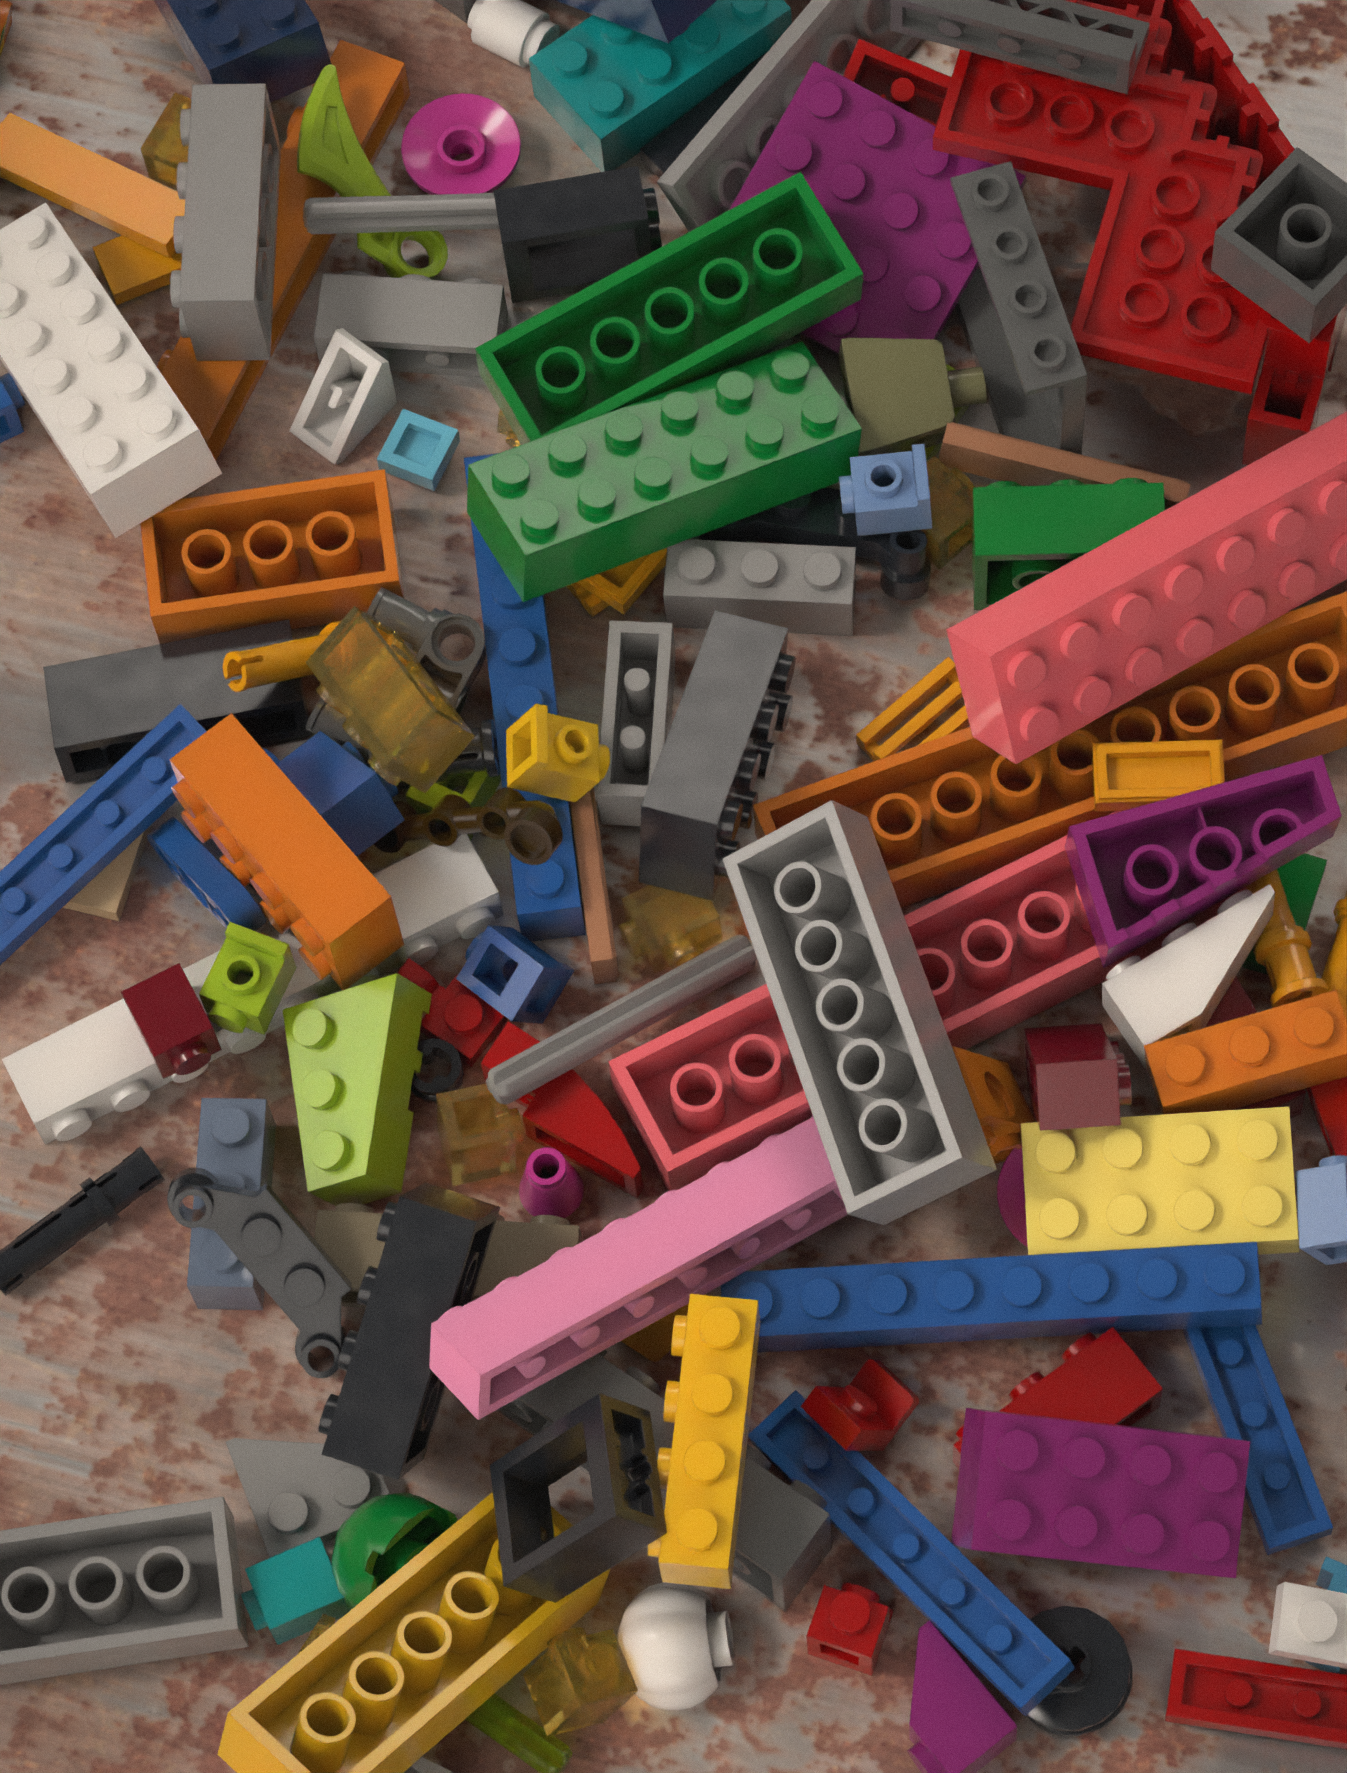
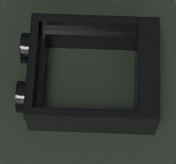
[493,166,662,303]
[490,1393,667,1603]

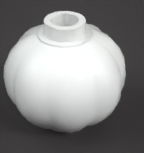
[606,1582,735,1710]

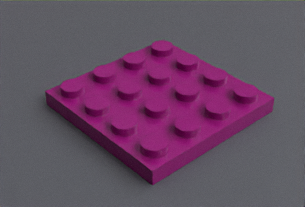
[729,61,1027,356]

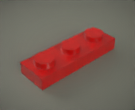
[1165,1648,1347,1749]

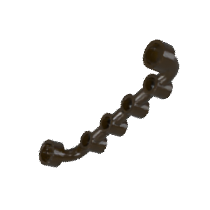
[245,787,563,896]

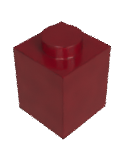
[121,963,222,1079]

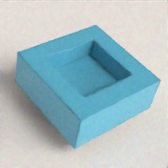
[377,409,460,491]

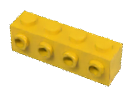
[648,1294,760,1589]

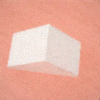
[289,328,397,465]

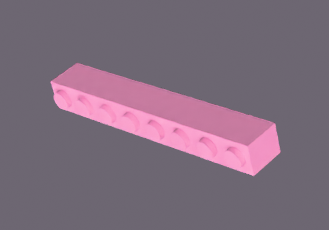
[429,1115,848,1420]

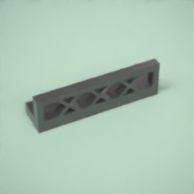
[890,0,1150,94]

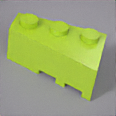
[282,973,432,1206]

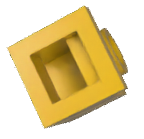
[506,703,610,802]

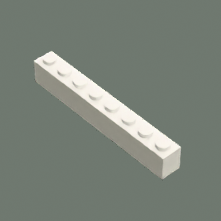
[2,834,503,1144]

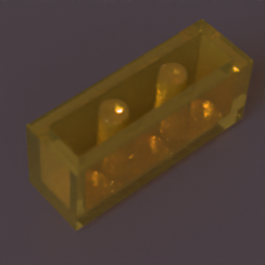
[306,606,475,793]

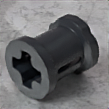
[428,719,500,783]

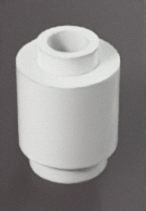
[467,0,560,67]

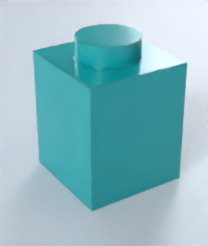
[241,1537,351,1645]

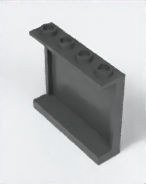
[950,161,1087,455]

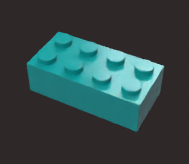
[529,0,792,172]

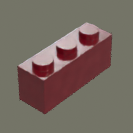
[1024,1023,1132,1131]

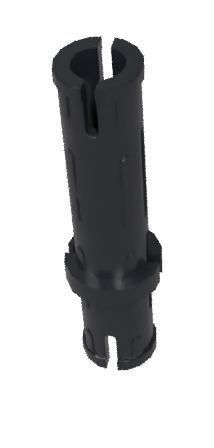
[0,1146,165,1296]

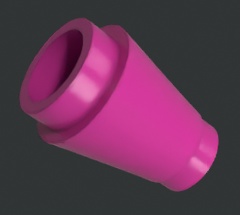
[519,1147,584,1218]

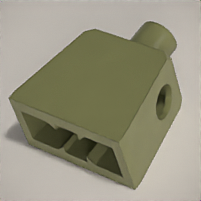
[838,338,987,456]

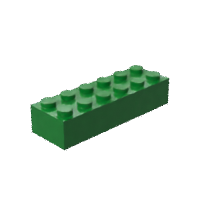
[475,172,863,445]
[467,341,862,602]

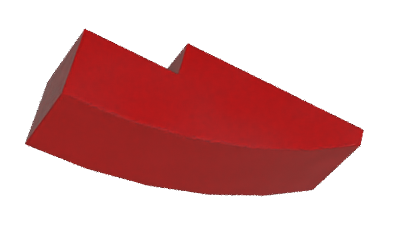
[481,1021,644,1199]

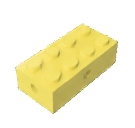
[1021,1107,1299,1255]

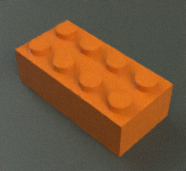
[140,469,405,644]
[169,713,404,990]

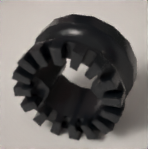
[411,1038,464,1103]

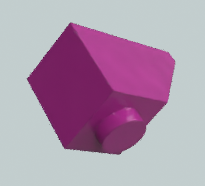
[907,1620,1017,1773]

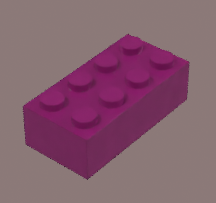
[951,1408,1250,1578]

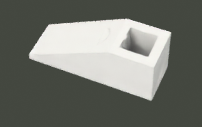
[1102,884,1275,1068]

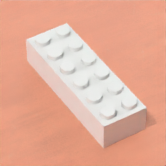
[0,202,222,538]

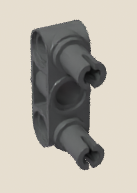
[306,587,486,789]

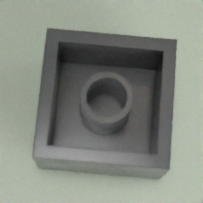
[1211,147,1347,343]

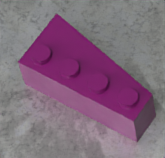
[1065,755,1342,968]

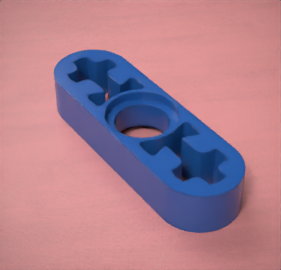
[147,816,267,931]

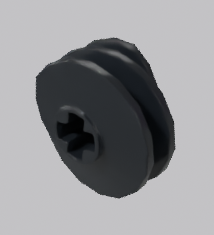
[1026,1606,1133,1736]

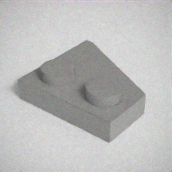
[226,1438,390,1558]

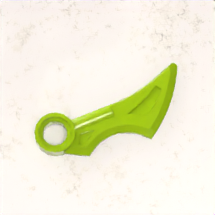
[297,64,448,280]

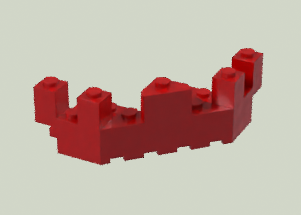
[933,0,1347,465]

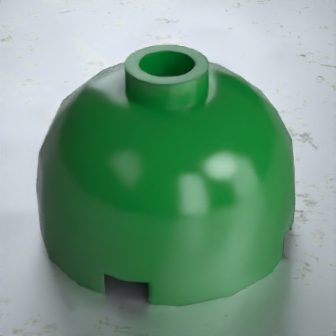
[332,1492,458,1609]

